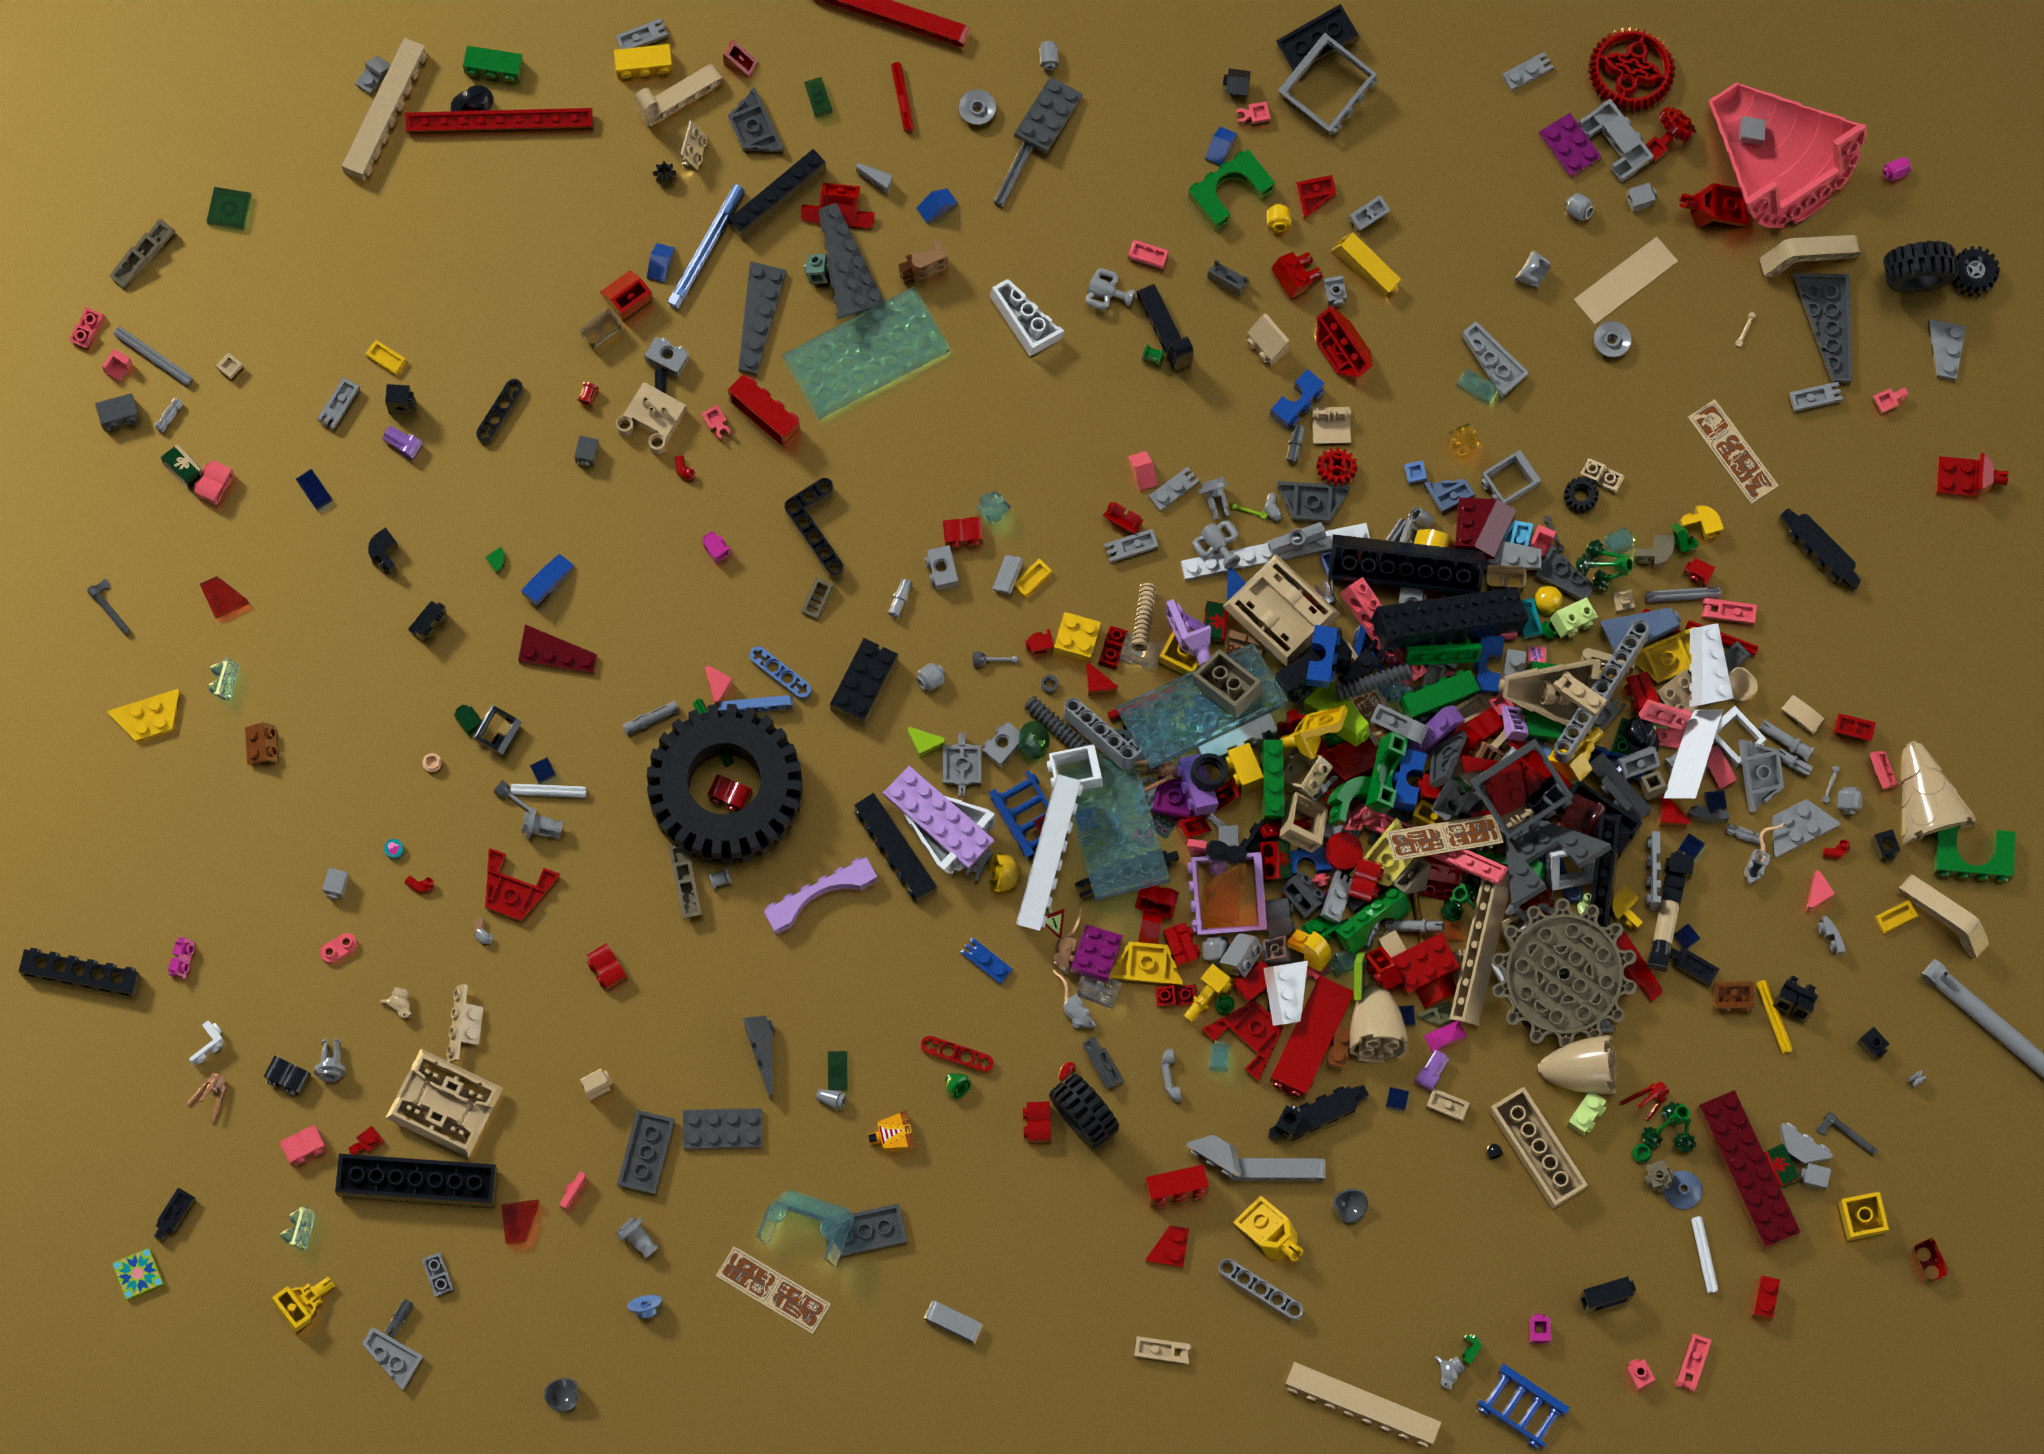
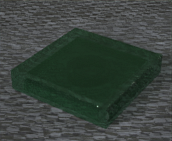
[207,187,252,230]

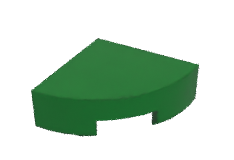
[485,547,504,574]

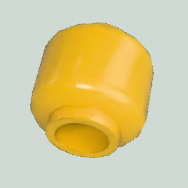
[1266,204,1291,233]

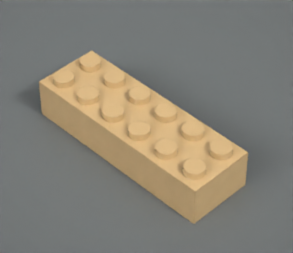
[1489,1087,1588,1209]

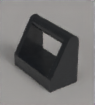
[472,705,522,755]

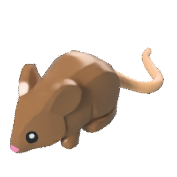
[1053,908,1082,975]

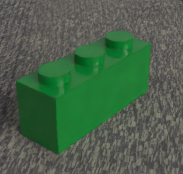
[463,46,523,82]

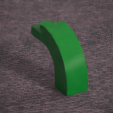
[1327,776,1372,827]

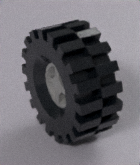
[1953,246,2000,297]

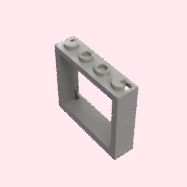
[1278,33,1378,135]

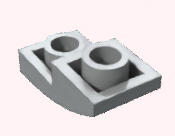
[1818,916,1846,957]
[421,1252,454,1296]

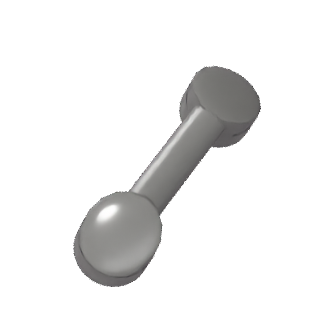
[1161,1049,1182,1102]

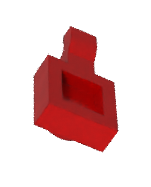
[1645,131,1673,163]
[348,1126,384,1155]

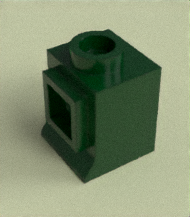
[454,704,482,736]

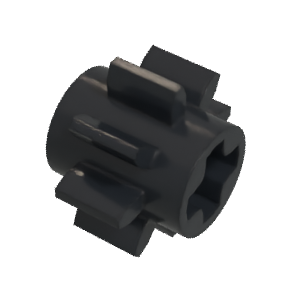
[653,161,677,186]

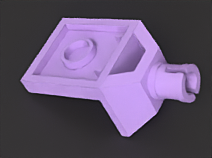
[1165,599,1211,667]

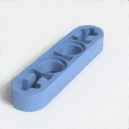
[749,646,811,700]
[718,695,793,712]

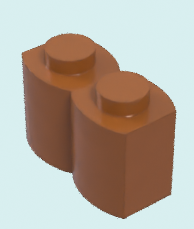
[1327,1027,1350,1072]

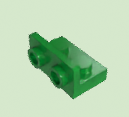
[1302,914,1348,942]

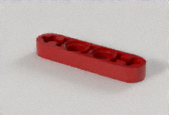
[921,1036,994,1073]

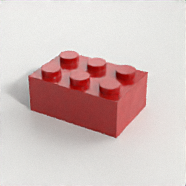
[1392,932,1461,996]
[1145,1164,1209,1208]

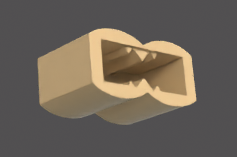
[580,1069,612,1100]

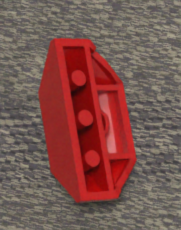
[1316,306,1373,378]

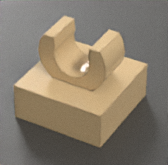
[1612,589,1635,613]

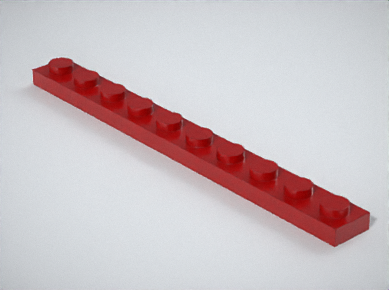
[405,108,593,132]

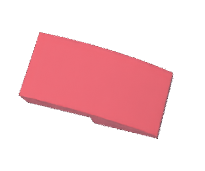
[69,307,104,348]
[1707,745,1737,789]

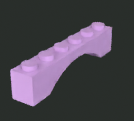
[764,857,878,935]

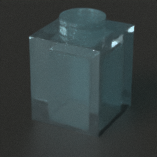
[1603,527,1635,558]
[1209,1041,1230,1072]

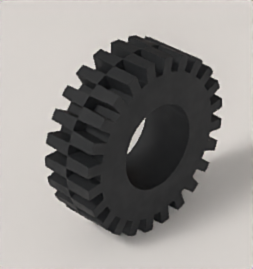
[647,704,803,865]

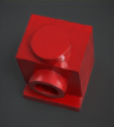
[1684,558,1715,588]
[1024,629,1054,656]

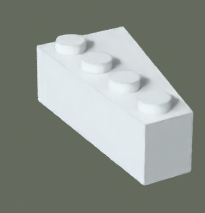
[990,279,1064,356]
[1689,623,1733,707]
[1196,709,1277,767]

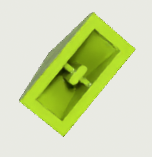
[908,727,945,758]

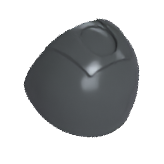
[1333,1189,1368,1223]
[544,1378,579,1411]

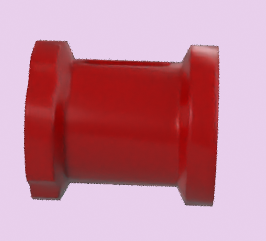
[577,382,599,406]

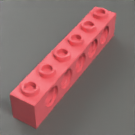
[1340,577,1428,688]

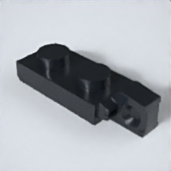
[1670,947,1719,986]
[154,1188,196,1242]

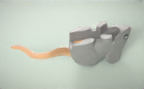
[1744,823,1784,884]
[1053,970,1096,1029]

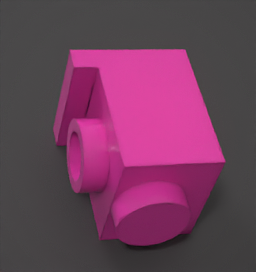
[702,531,731,564]
[1529,1314,1551,1344]

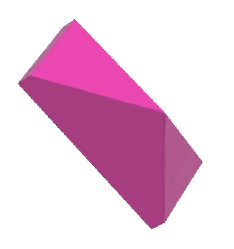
[1424,1021,1467,1053]

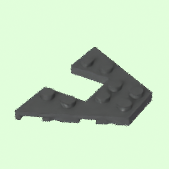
[1505,819,1612,909]

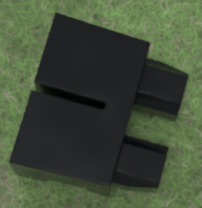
[1772,975,1818,1022]

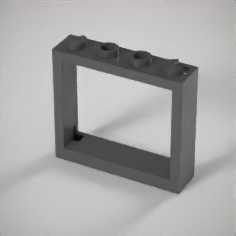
[1470,739,1574,841]

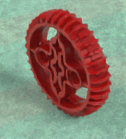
[1588,27,1676,112]

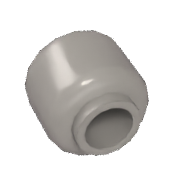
[1565,193,1594,221]
[916,663,945,691]
[1837,787,1863,814]
[1202,937,1228,965]

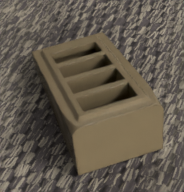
[801,577,835,619]

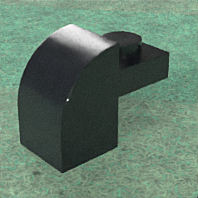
[368,527,398,575]

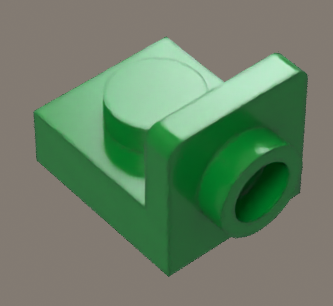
[1671,523,1699,552]
[1462,1334,1483,1367]

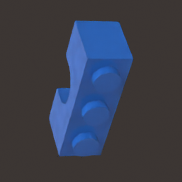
[1270,369,1324,429]
[1306,625,1341,689]
[1474,636,1504,697]
[1393,749,1427,813]
[1275,844,1336,880]

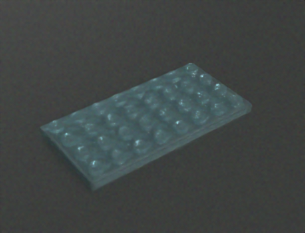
[782,286,950,420]
[1116,643,1288,769]
[1057,753,1170,900]

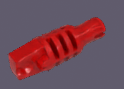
[1260,817,1311,839]

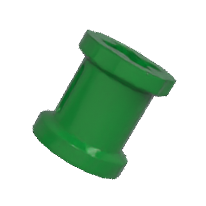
[1142,344,1165,366]

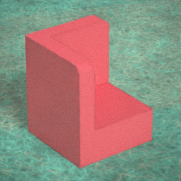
[102,349,132,382]
[1529,525,1556,558]

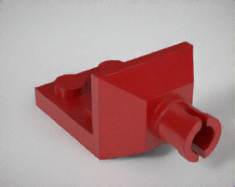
[1679,183,1748,228]
[1936,453,2009,498]

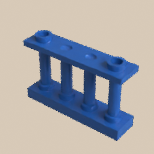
[989,770,1068,861]
[1476,1364,1570,1450]

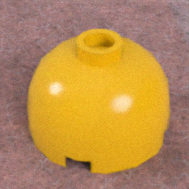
[989,853,1022,892]

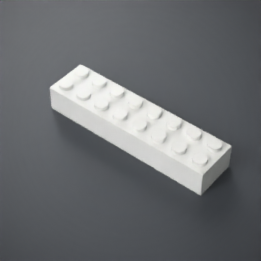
[1016,774,1083,931]

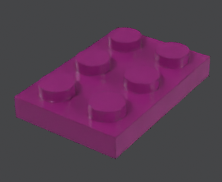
[1539,113,1602,178]
[1070,924,1123,983]

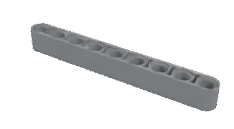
[1554,620,1649,763]

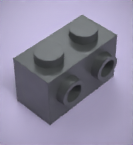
[1281,871,1326,918]

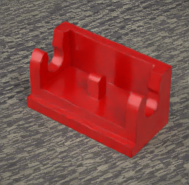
[1833,713,1876,741]

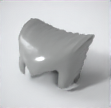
[1514,251,1551,287]

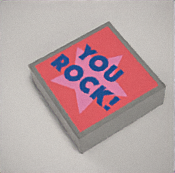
[1527,646,1547,666]

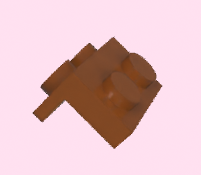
[245,722,278,765]
[1714,981,1755,1011]

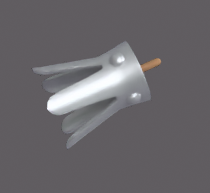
[1314,580,1337,606]

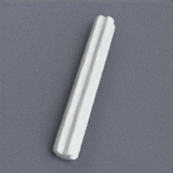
[510,784,587,798]
[1691,1216,1718,1294]

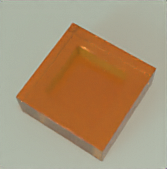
[1443,921,1463,942]

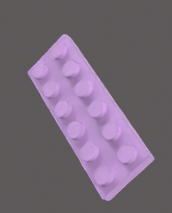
[883,766,995,870]

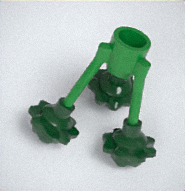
[1576,539,1633,592]
[1440,876,1481,922]
[1641,1102,1696,1152]

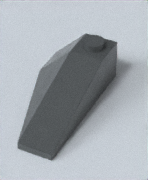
[743,1015,775,1099]

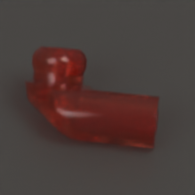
[1272,721,1286,740]

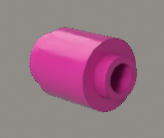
[1882,157,1912,182]

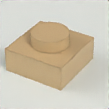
[216,352,243,379]

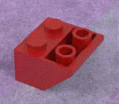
[600,270,653,321]
[1419,855,1464,901]

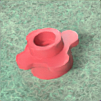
[1311,872,1331,887]

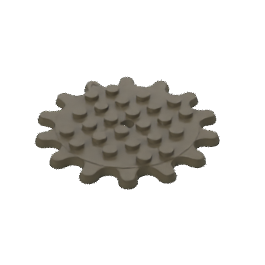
[1491,898,1637,1048]

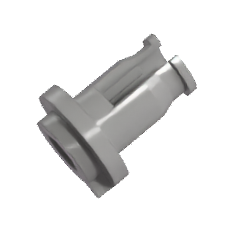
[1198,477,1231,520]
[521,808,563,839]
[314,1038,346,1082]
[616,1217,658,1259]

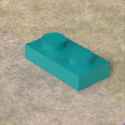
[1522,598,1543,639]

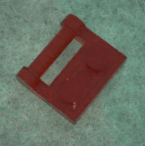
[1559,793,1606,837]

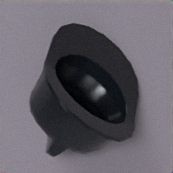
[451,85,493,111]
[1624,716,1660,753]

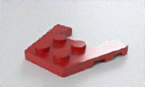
[1316,736,1378,782]
[1460,755,1526,818]
[485,848,560,922]
[1202,1000,1284,1082]

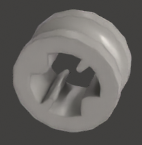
[1907,1070,1927,1088]

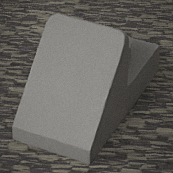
[355,56,391,95]

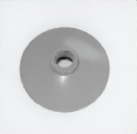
[959,89,996,125]
[1594,321,1632,357]

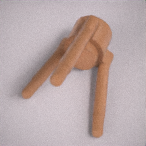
[1133,759,1177,792]
[187,1072,227,1124]

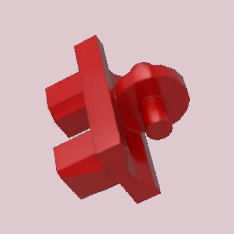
[1285,709,1305,735]

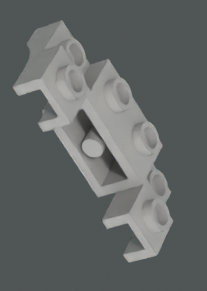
[1578,99,1654,183]

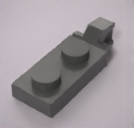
[1083,1037,1124,1089]

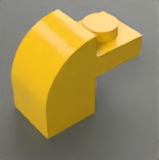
[1679,506,1724,540]
[1414,529,1455,548]
[1611,885,1643,932]
[1287,929,1331,971]

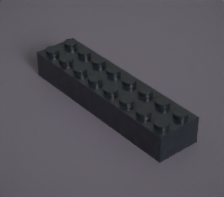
[1328,534,1485,594]
[1371,587,1529,651]
[335,1154,498,1207]

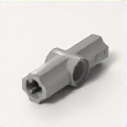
[1267,522,1327,556]

